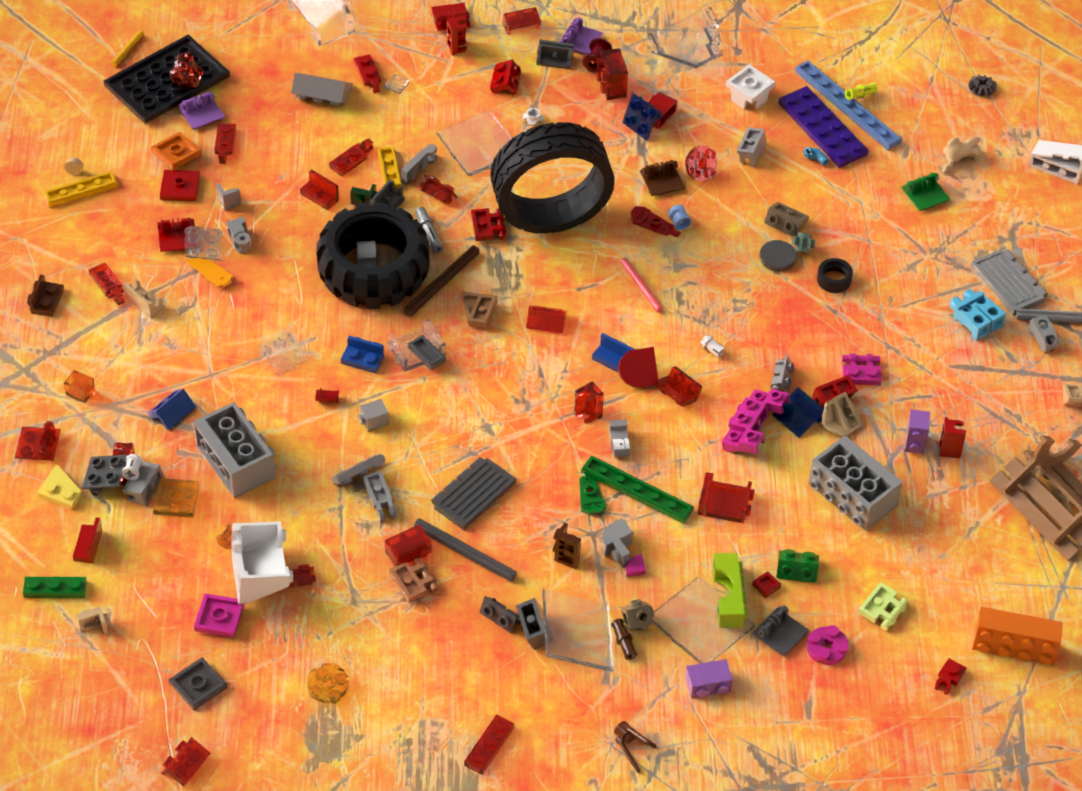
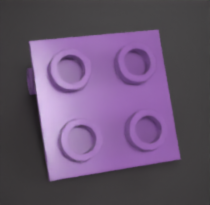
[559,17,603,55]
[178,91,225,130]

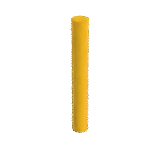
[111,30,144,67]

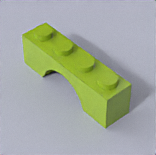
[713,553,748,628]

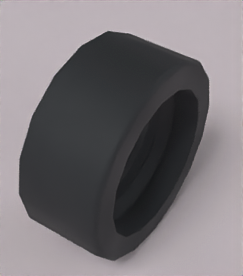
[817,258,853,293]

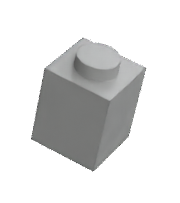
[358,399,389,432]

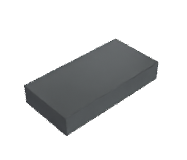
[408,335,446,370]

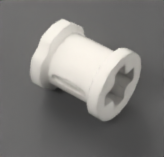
[121,454,144,480]

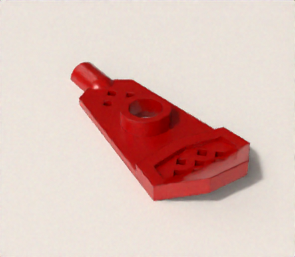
[631,206,681,238]

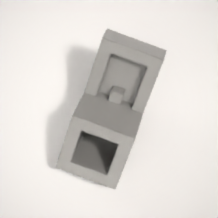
[356,240,377,267]
[602,518,633,568]

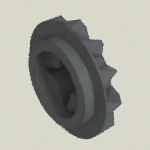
[968,74,996,96]

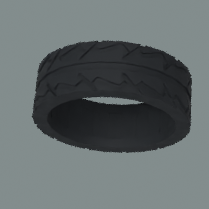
[490,122,615,233]

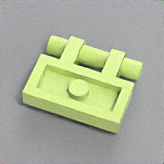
[858,582,909,631]

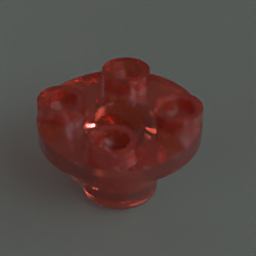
[169,52,203,88]
[685,145,717,182]

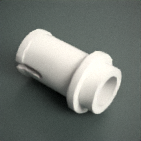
[701,335,725,358]

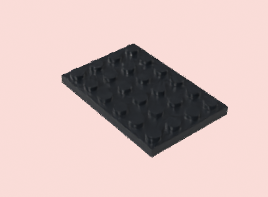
[103,34,230,124]

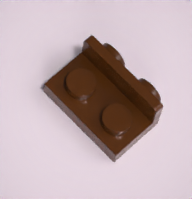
[27,274,64,317]
[553,523,581,569]

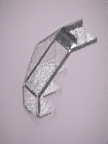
[648,7,723,68]

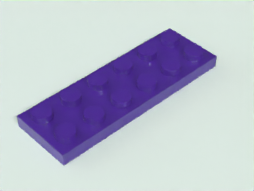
[778,86,869,168]

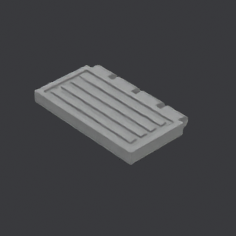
[971,249,1048,315]

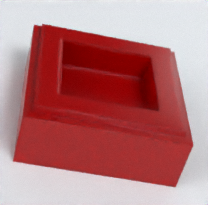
[752,571,781,598]

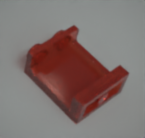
[697,472,755,524]

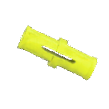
[845,83,878,100]

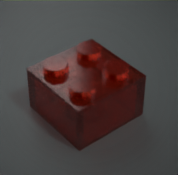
[596,48,628,100]

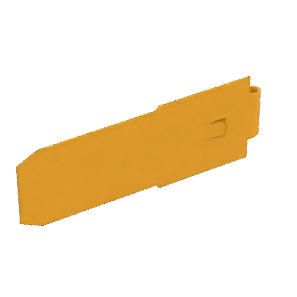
[187,253,233,288]

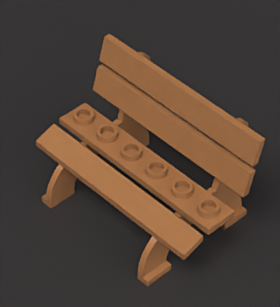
[990,435,1082,561]

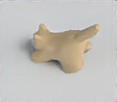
[942,137,981,173]

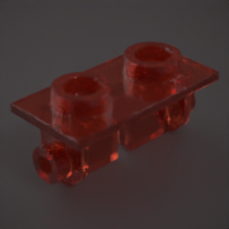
[419,174,457,204]
[285,564,316,589]

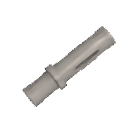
[415,207,443,254]

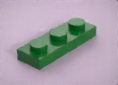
[23,577,87,598]

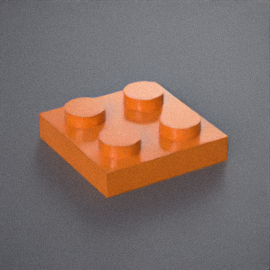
[151,132,202,170]

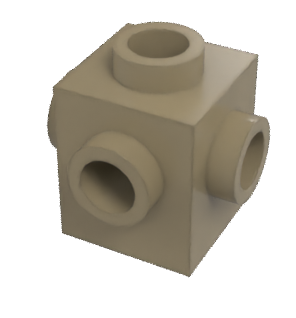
[620,599,654,630]

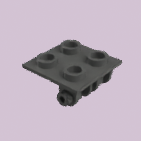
[82,455,128,496]
[752,605,809,657]

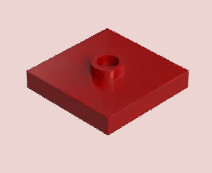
[159,169,200,201]

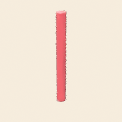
[620,258,663,313]

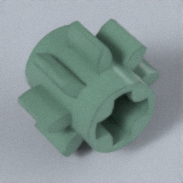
[792,232,816,252]

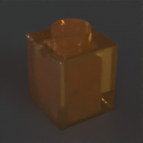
[63,370,96,403]

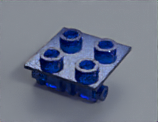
[622,93,663,141]
[772,387,824,438]

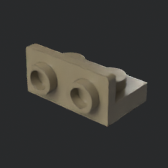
[764,202,809,236]

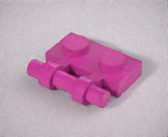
[842,353,882,385]

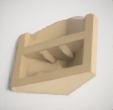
[1062,384,1082,406]
[822,392,864,437]

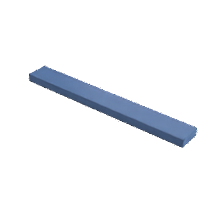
[795,60,902,150]

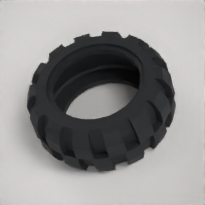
[316,202,430,309]

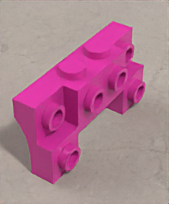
[722,389,790,455]

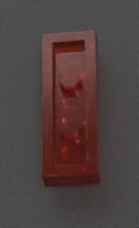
[464,714,514,775]

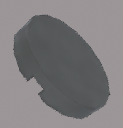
[759,240,796,271]

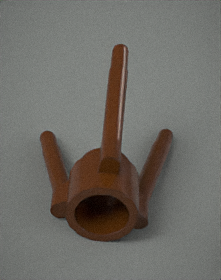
[614,721,657,773]

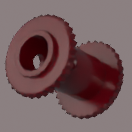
[582,38,613,73]

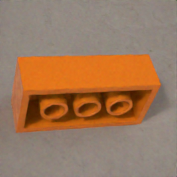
[972,607,1063,665]

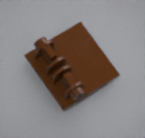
[640,160,685,196]

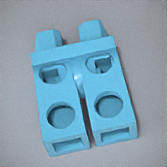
[950,289,1006,341]

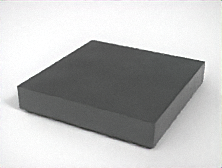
[169,657,228,711]

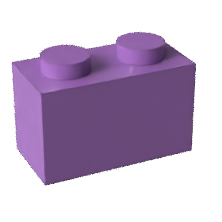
[905,409,930,454]
[685,659,733,698]

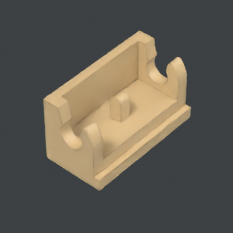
[124,278,165,318]

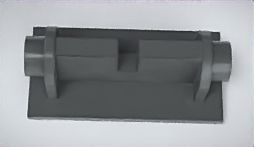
[479,596,521,633]

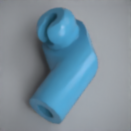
[803,147,829,166]

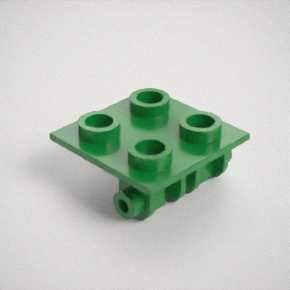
[901,172,950,211]

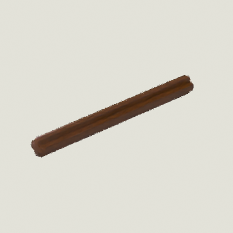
[404,245,480,317]

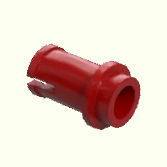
[315,388,339,403]

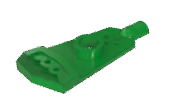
[579,469,606,515]

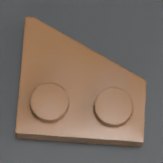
[463,292,498,328]

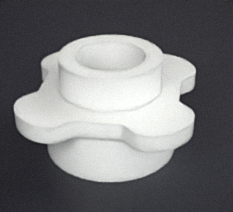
[523,108,544,125]

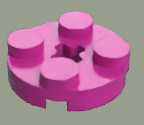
[807,625,848,665]

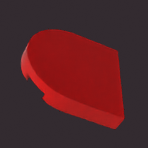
[618,347,659,387]

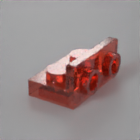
[161,737,211,786]

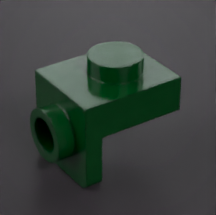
[350,184,377,206]

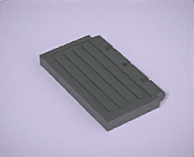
[431,457,516,530]

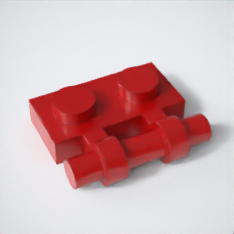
[471,208,507,241]

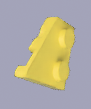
[37,465,82,510]

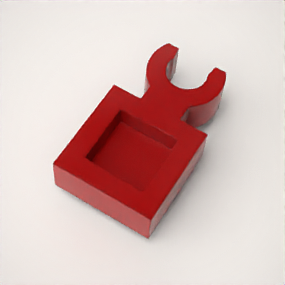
[934,658,967,695]

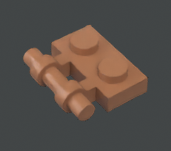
[389,558,439,603]

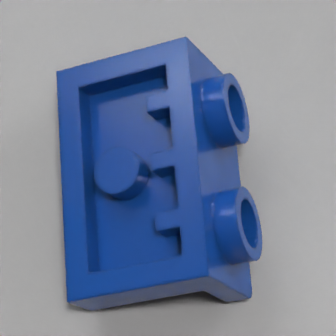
[341,336,384,374]

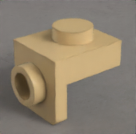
[76,607,110,634]

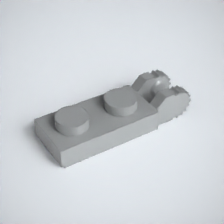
[401,144,437,185]
[331,454,386,486]
[362,471,397,522]

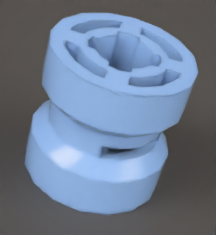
[668,205,692,230]

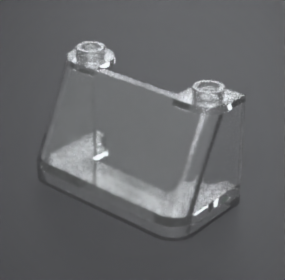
[286,0,355,46]

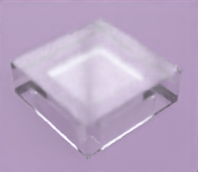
[385,74,409,94]

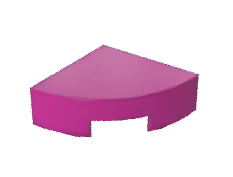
[626,554,646,577]

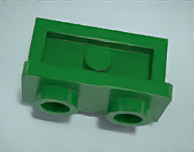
[776,549,819,583]

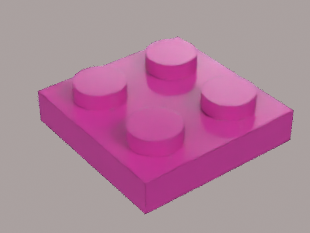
[194,593,245,638]

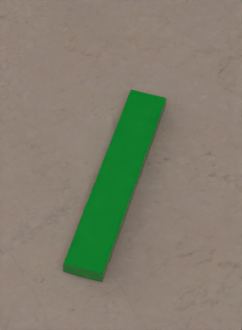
[581,455,694,524]

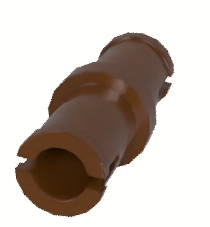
[611,618,638,660]

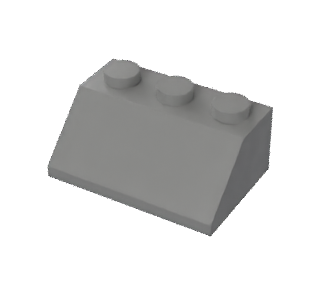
[291,73,353,106]

